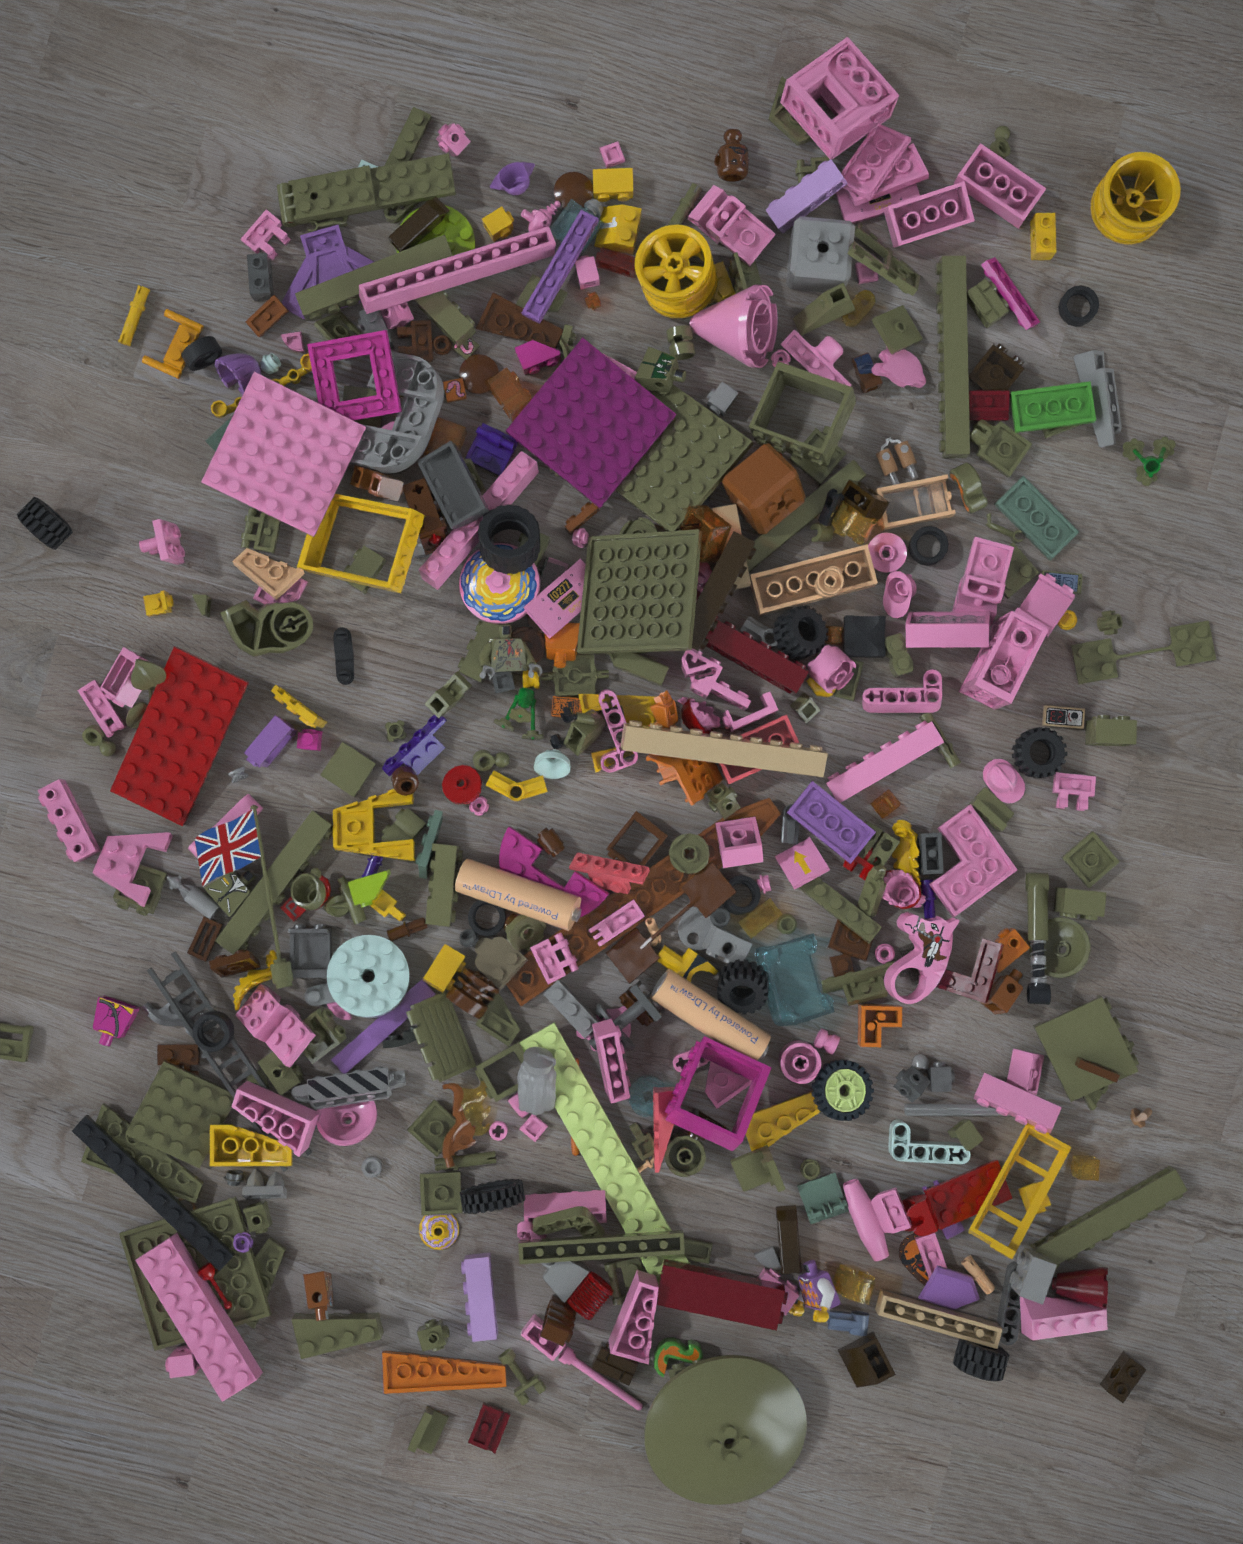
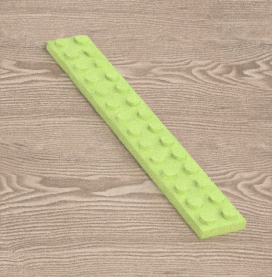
[519,1022,690,1287]

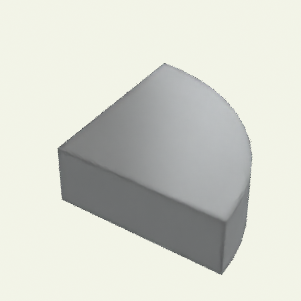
[754,1246,781,1268]

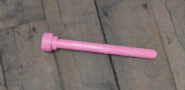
[558,1346,643,1410]

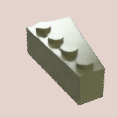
[291,1313,384,1359]

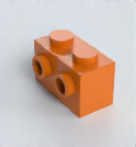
[991,928,1030,973]

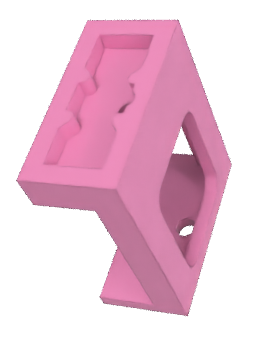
[722,691,778,732]

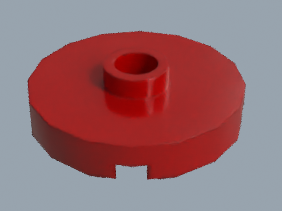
[442,765,482,805]

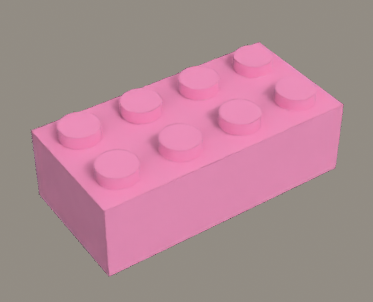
[954,143,1046,229]
[883,181,975,248]

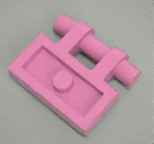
[530,932,579,984]

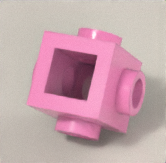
[436,123,471,157]
[380,302,414,329]

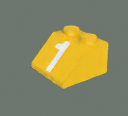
[594,204,642,255]

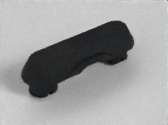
[333,627,355,685]

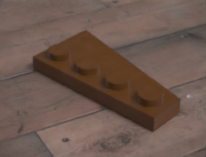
[476,292,564,348]

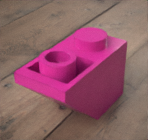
[515,340,561,375]

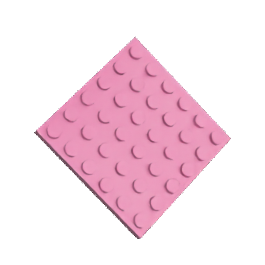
[201,372,366,537]

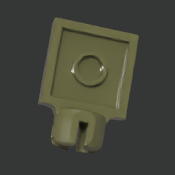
[970,419,1032,478]

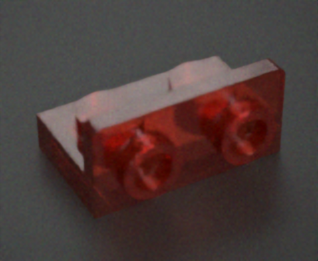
[595,247,636,278]

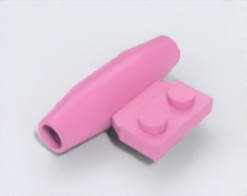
[843,1178,912,1261]

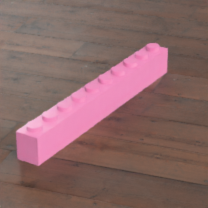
[359,226,556,314]

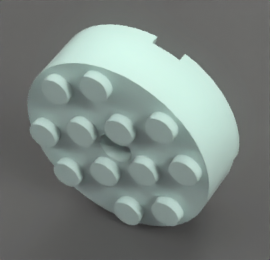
[327,935,410,1018]

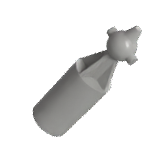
[167,875,221,920]

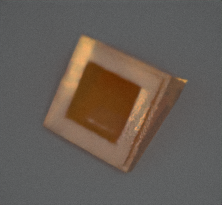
[870,789,901,819]

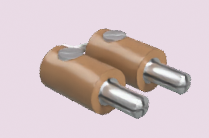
[876,437,918,485]

